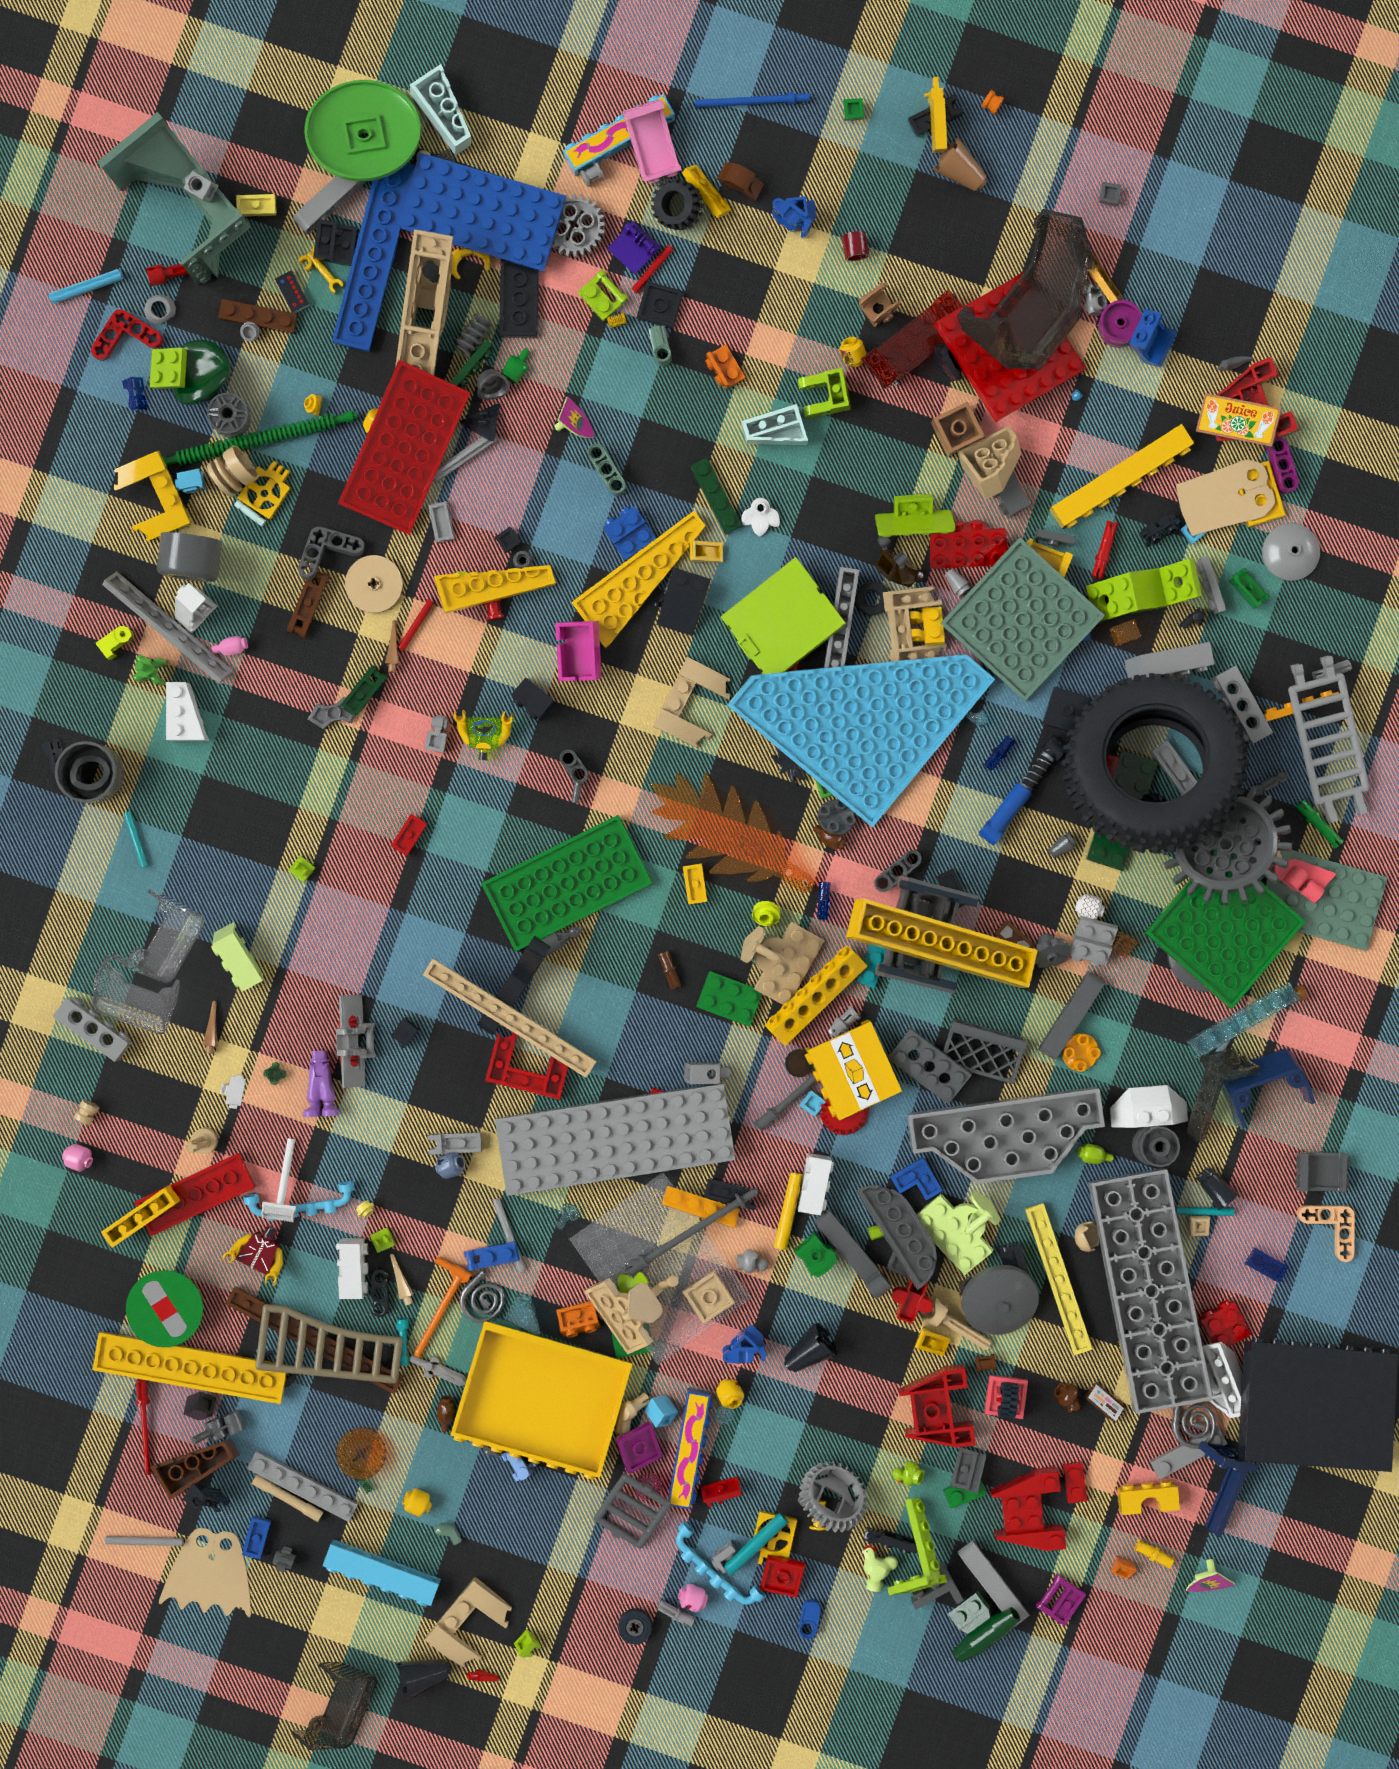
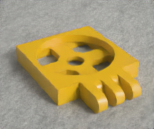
[238,461,291,520]
[754,1510,797,1565]

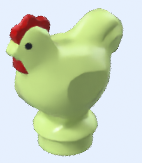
[862,1545,898,1592]

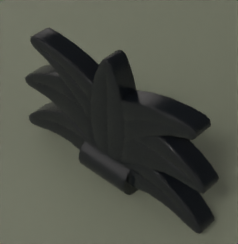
[771,748,808,785]

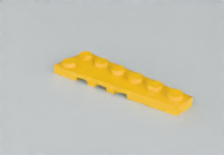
[434,565,556,614]

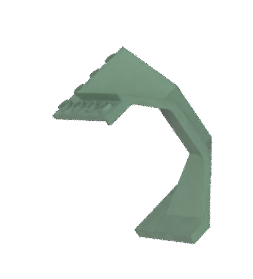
[97,112,251,285]

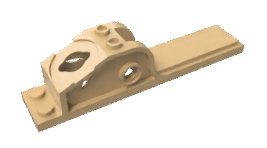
[395,229,454,375]

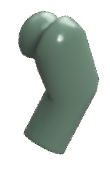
[434,1523,462,1545]

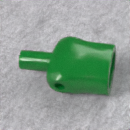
[501,348,530,385]

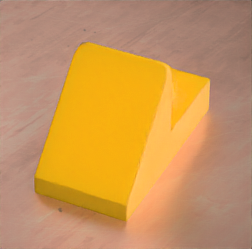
[690,540,723,563]
[915,1326,951,1356]

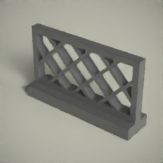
[943,1018,1027,1084]

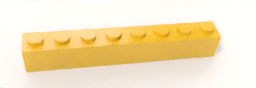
[1049,424,1194,529]

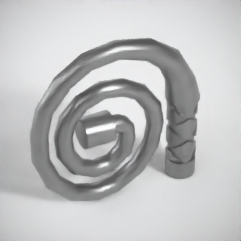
[459,1269,505,1323]
[1171,1404,1217,1449]

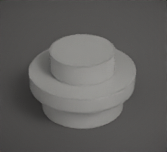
[240,322,260,342]

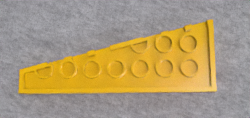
[571,511,706,648]

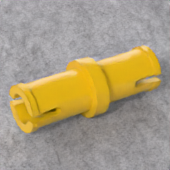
[1134,1539,1174,1569]

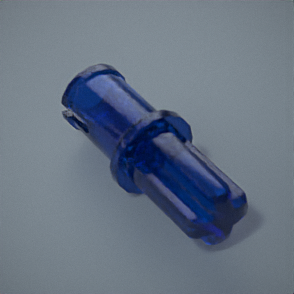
[984,735,1015,771]
[816,882,831,920]

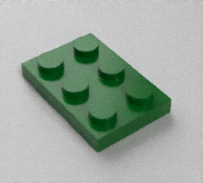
[696,971,762,1027]

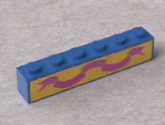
[668,1387,714,1509]

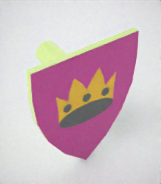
[555,396,595,438]
[1186,1559,1235,1592]

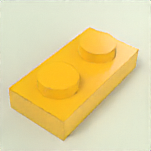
[683,863,707,904]

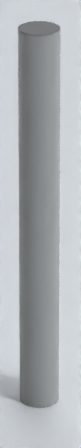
[492,1198,526,1272]
[105,1536,183,1546]

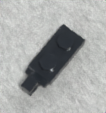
[864,1527,917,1554]

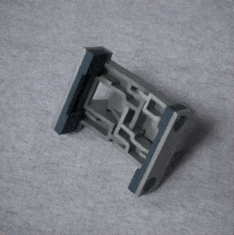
[875,876,979,994]

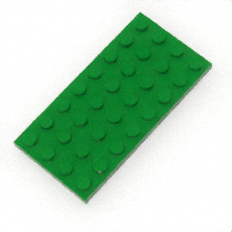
[481,815,652,952]

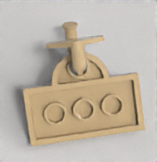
[740,922,825,1005]
[584,1275,678,1354]

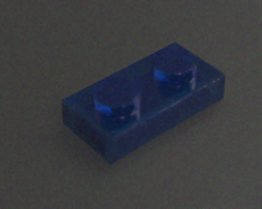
[1244,1247,1289,1283]

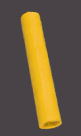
[774,1172,803,1250]

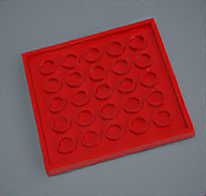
[934,272,1087,423]

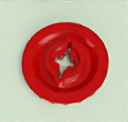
[819,1097,869,1135]

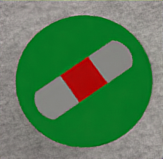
[126,1270,203,1347]

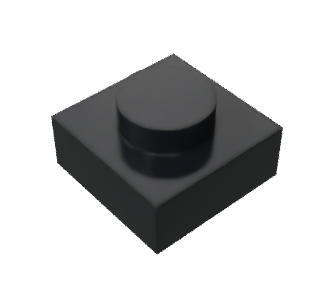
[495,526,522,554]

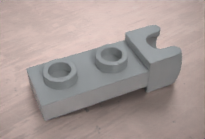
[427,1132,482,1155]

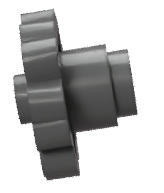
[1035,934,1071,968]

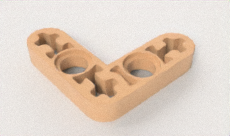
[1296,1205,1354,1262]

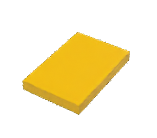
[1238,461,1286,527]

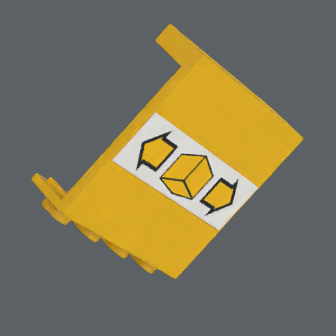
[805,1020,902,1120]

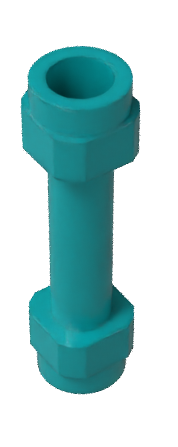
[396,1318,409,1366]

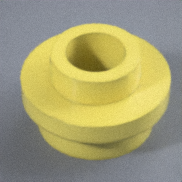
[356,1200,374,1218]

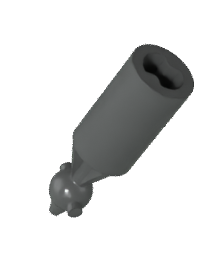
[541,927,583,956]

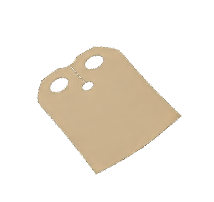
[1176,460,1275,536]

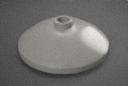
[1262,523,1320,581]

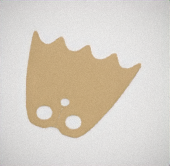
[159,1528,251,1617]

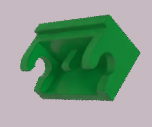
[1228,568,1270,609]

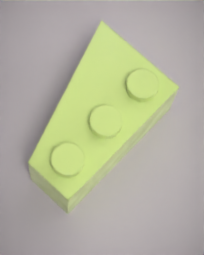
[211,922,263,992]

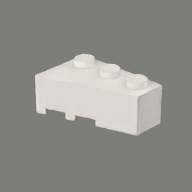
[175,583,217,634]
[166,682,209,741]
[797,1153,834,1216]
[336,1238,368,1299]

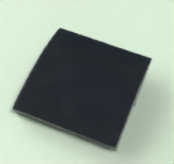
[313,220,358,266]

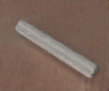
[434,435,498,482]

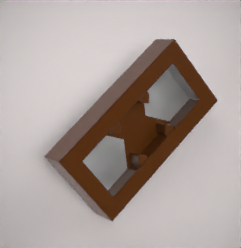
[994,919,1036,949]

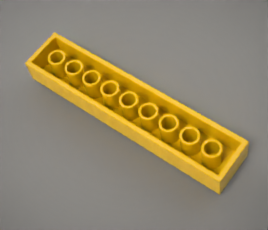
[846,899,1038,988]

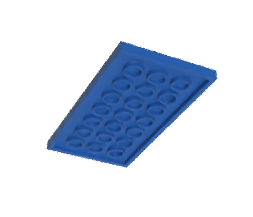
[399,152,566,272]

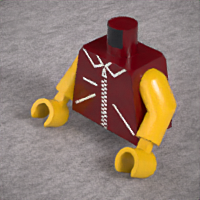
[222,1226,283,1286]

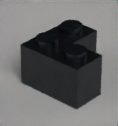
[511,677,556,721]

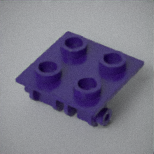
[607,221,661,275]

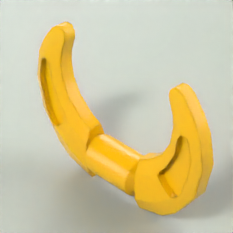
[451,248,491,279]

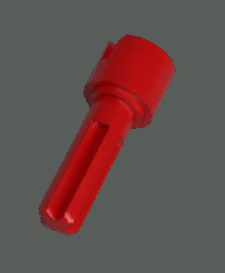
[146,264,189,287]

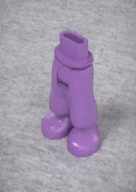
[303,1050,339,1117]

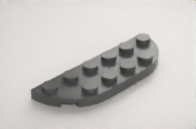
[856,1185,937,1290]

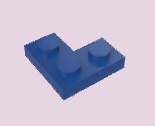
[890,1157,943,1200]

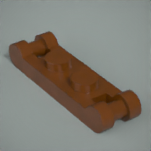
[287,570,330,638]

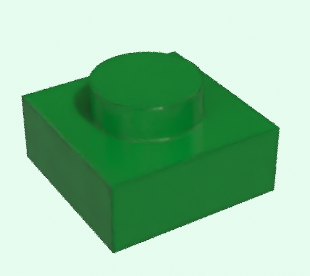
[843,98,864,121]

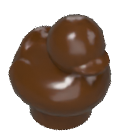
[1054,1383,1081,1413]

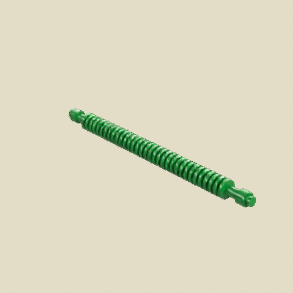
[162,410,358,467]

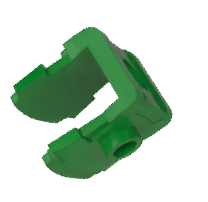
[793,1231,837,1277]

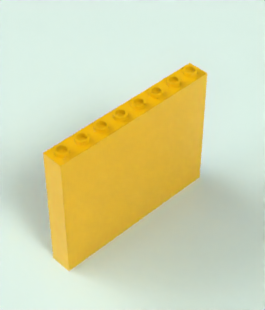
[451,1320,632,1480]

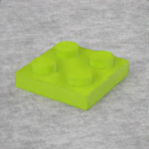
[149,348,187,389]

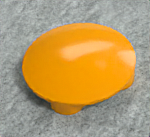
[1062,1033,1101,1072]

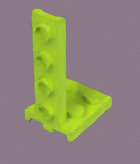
[887,1498,947,1596]

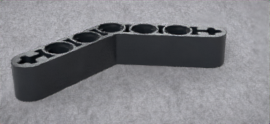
[477,936,551,1036]

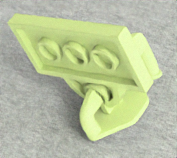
[916,1191,1000,1275]

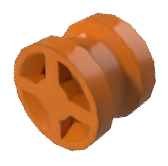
[981,90,1004,115]

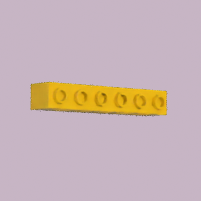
[765,945,867,1046]

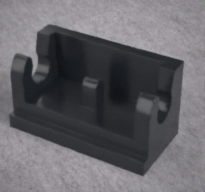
[998,1242,1028,1273]
[183,1483,230,1513]

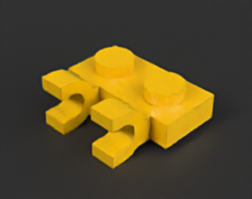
[909,607,945,646]

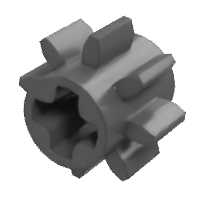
[272,1546,296,1572]

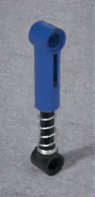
[978,735,1066,846]

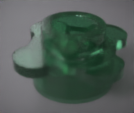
[263,1062,286,1085]

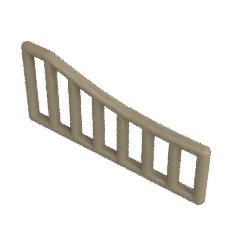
[255,1304,403,1384]

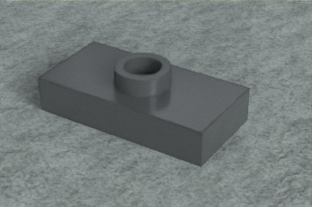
[1034,529,1076,547]

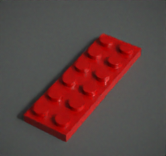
[134,1152,256,1237]

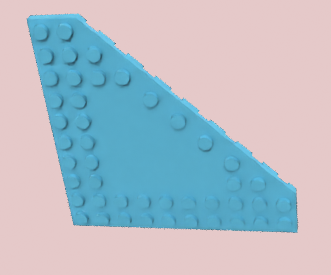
[727,654,995,827]

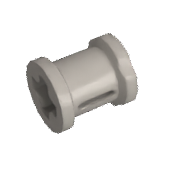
[579,162,604,187]

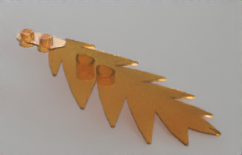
[651,773,814,892]

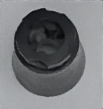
[1195,1166,1238,1210]

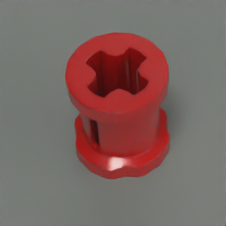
[485,599,504,620]

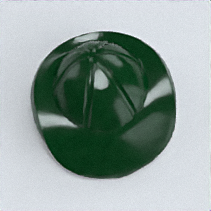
[173,340,231,405]

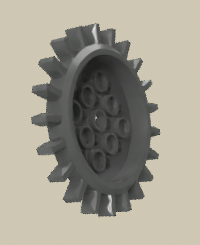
[1161,786,1292,906]

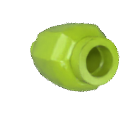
[1077,1144,1113,1164]

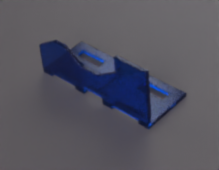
[122,377,147,411]

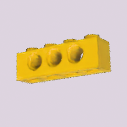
[101,1185,181,1248]

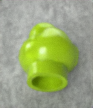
[892,1461,925,1486]

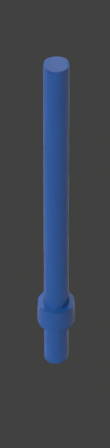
[695,92,810,108]

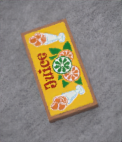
[1196,393,1282,447]

